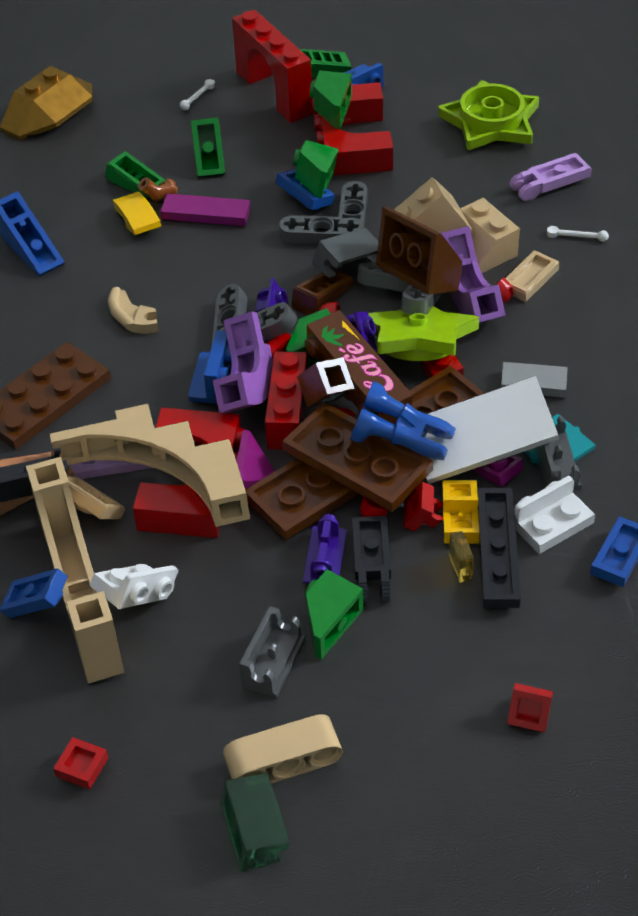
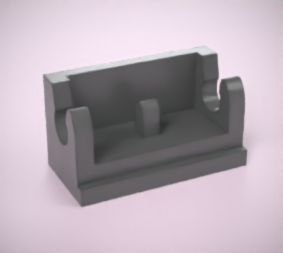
[312,227,379,278]
[535,416,582,490]
[239,606,305,699]

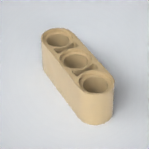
[223,714,343,791]

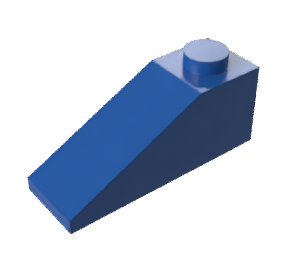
[0,191,65,277]

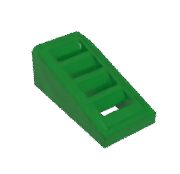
[300,49,352,78]
[105,151,166,199]

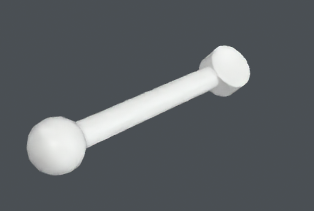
[179,79,215,111]
[547,226,609,242]

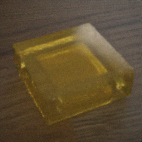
[449,531,474,583]

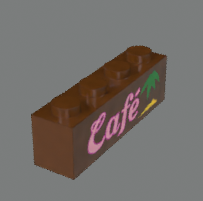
[304,310,413,424]

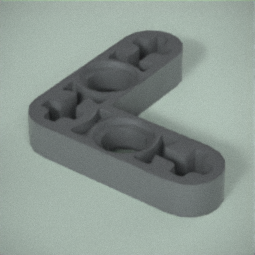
[279,181,368,245]
[357,263,442,315]
[212,283,297,343]

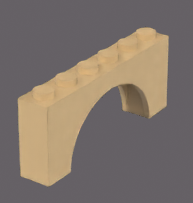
[26,457,124,684]

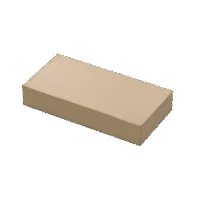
[506,250,559,302]

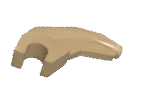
[107,287,159,334]

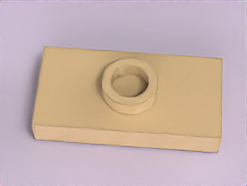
[67,476,125,519]

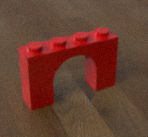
[232,10,312,124]
[311,82,393,175]
[133,408,246,538]

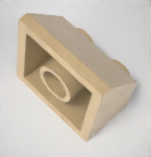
[394,177,473,233]
[460,198,520,273]

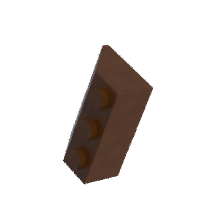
[376,207,463,295]

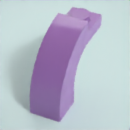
[441,226,506,322]
[212,312,273,413]

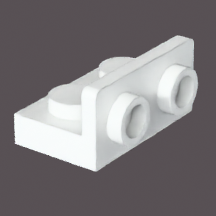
[514,476,595,554]
[89,564,179,609]

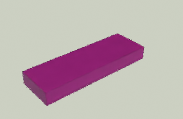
[160,194,251,226]

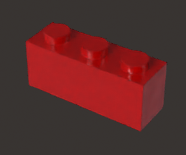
[265,351,308,450]

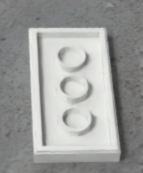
[425,376,559,484]

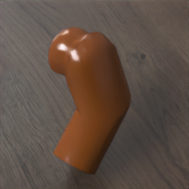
[138,177,178,202]

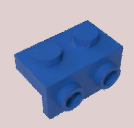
[188,330,232,404]

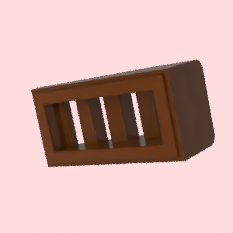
[291,268,354,316]

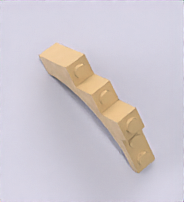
[50,404,250,527]

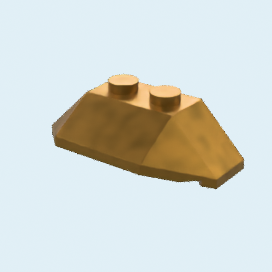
[0,66,93,141]

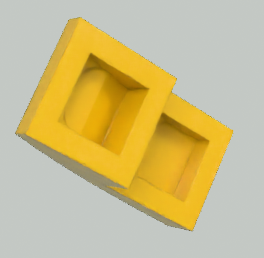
[112,192,161,235]
[442,480,480,544]

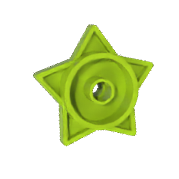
[438,80,540,150]
[368,306,479,361]

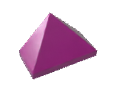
[236,430,275,489]

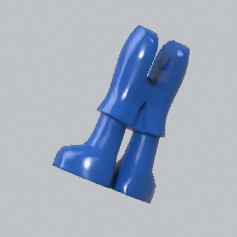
[349,381,456,461]

